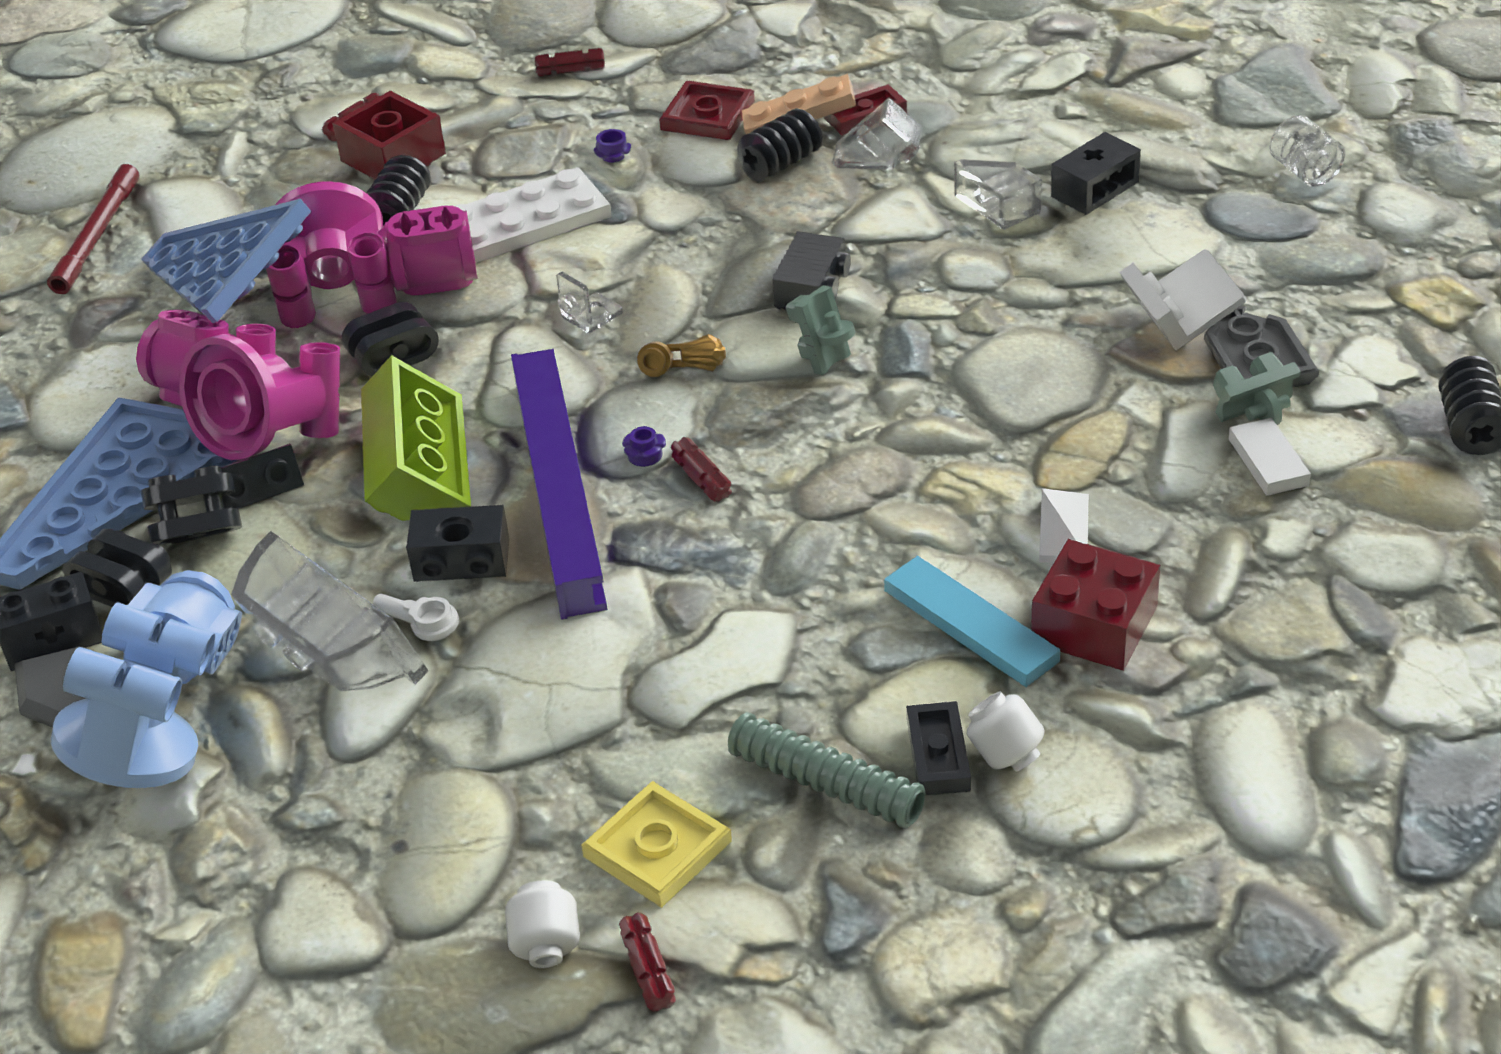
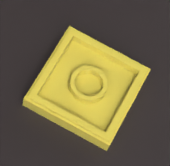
[581,781,732,908]

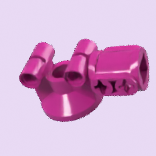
[266,181,478,328]
[136,310,340,460]

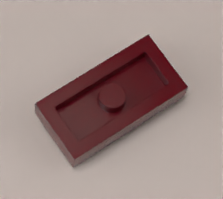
[824,84,907,136]

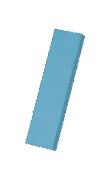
[884,555,1060,687]

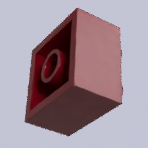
[333,90,446,179]
[1031,539,1161,671]

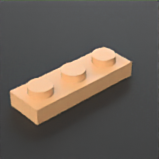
[742,74,856,134]

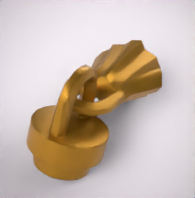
[637,334,726,377]

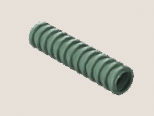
[728,712,925,828]

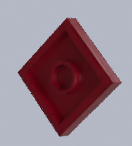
[659,80,755,141]

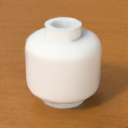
[967,691,1045,771]
[505,880,580,968]

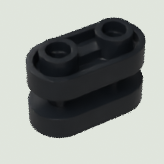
[341,302,439,377]
[140,466,242,545]
[63,528,172,607]

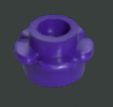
[594,129,631,163]
[622,426,666,467]

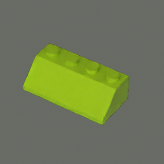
[361,355,471,521]

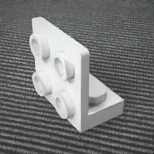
[1119,249,1247,351]

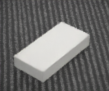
[1229,418,1311,496]

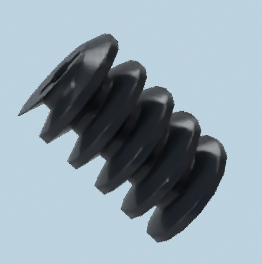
[737,108,823,182]
[366,155,431,226]
[1438,356,1501,455]

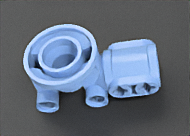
[51,570,242,788]

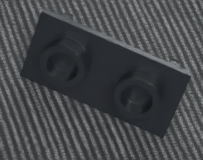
[221,444,304,509]

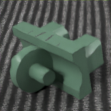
[786,286,855,375]
[1213,352,1301,425]

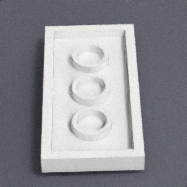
[455,167,612,263]

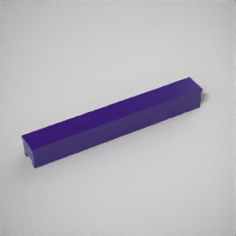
[511,349,608,620]

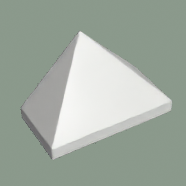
[1039,488,1089,563]

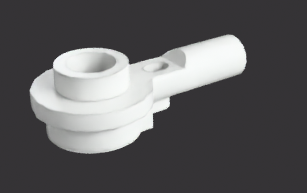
[372,593,459,641]

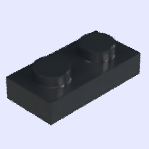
[906,701,971,796]

